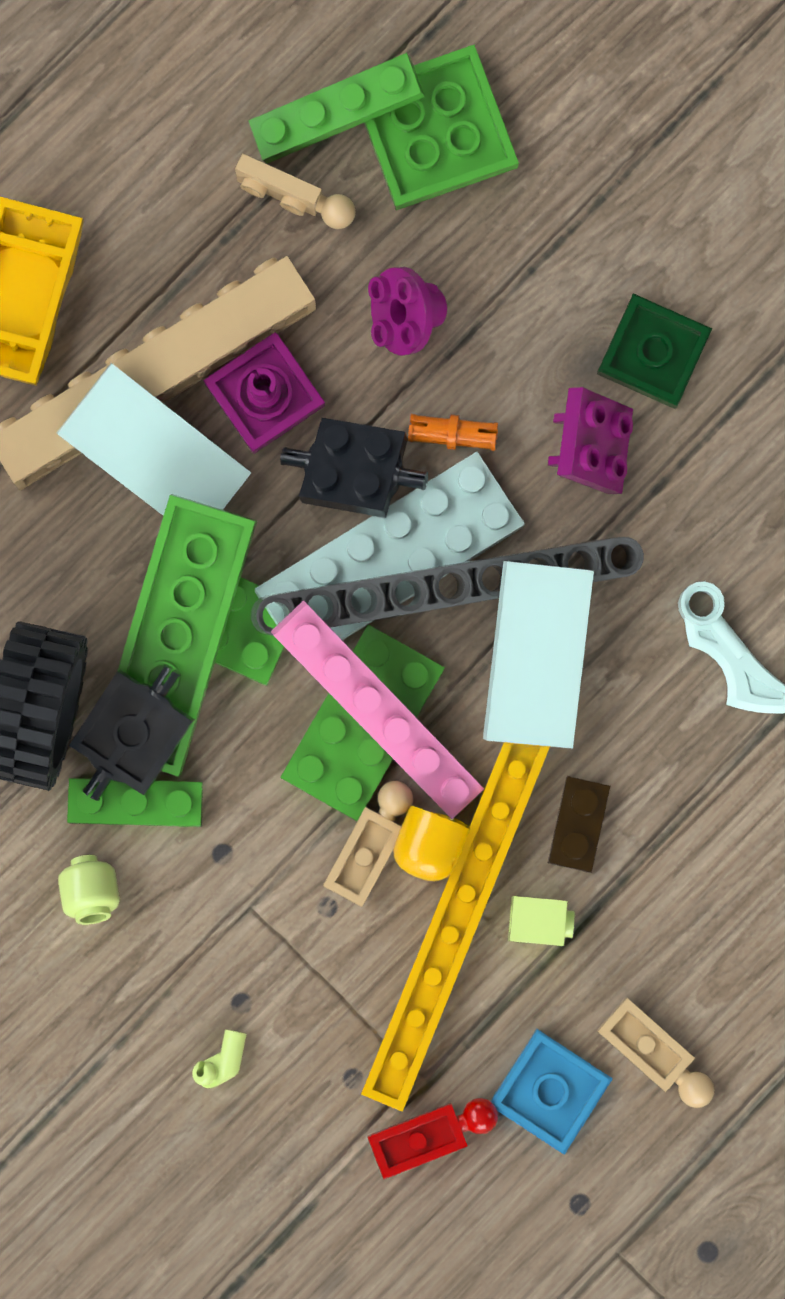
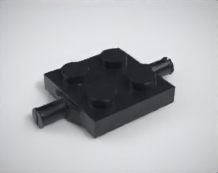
[280,418,428,518]
[69,664,195,801]

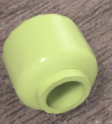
[58,855,120,925]

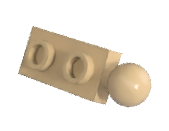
[235,153,356,229]
[323,781,413,907]
[597,997,715,1108]

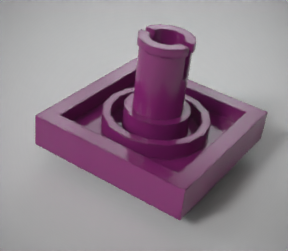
[203,332,325,454]

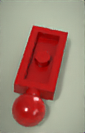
[367,1098,498,1179]

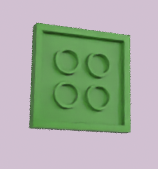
[364,45,519,211]

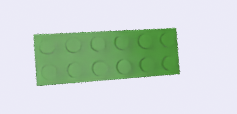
[118,494,257,777]

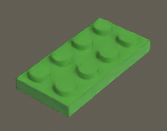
[280,624,445,822]

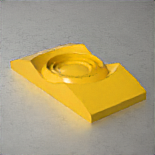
[0,197,84,386]

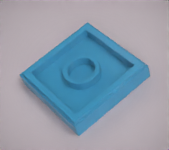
[490,1028,613,1155]

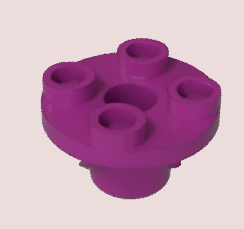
[368,267,447,356]

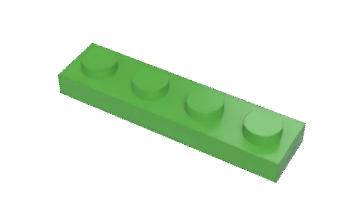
[248,53,425,164]

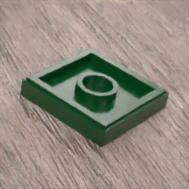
[597,293,712,409]

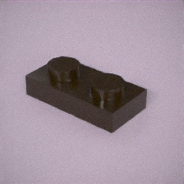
[547,776,611,873]

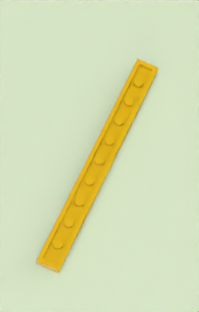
[361,742,550,1112]

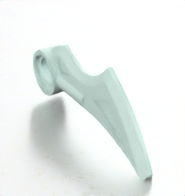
[678,581,785,714]

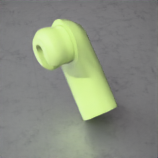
[192,1029,247,1088]

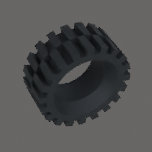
[0,621,88,791]

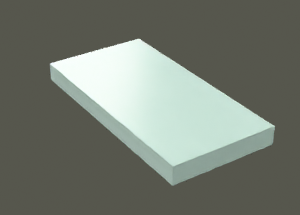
[57,363,251,516]
[483,561,594,749]

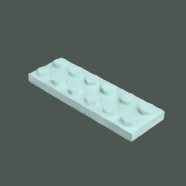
[255,452,525,640]

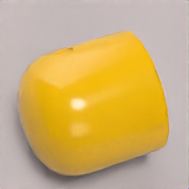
[394,806,470,881]

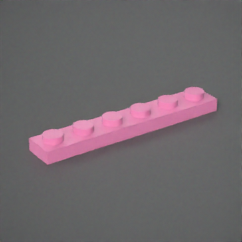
[271,600,484,819]

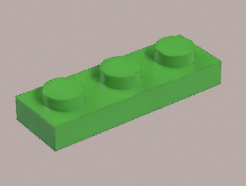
[67,778,203,827]

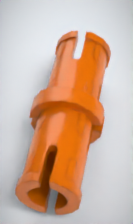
[408,414,498,451]

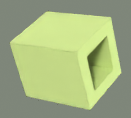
[508,896,575,946]

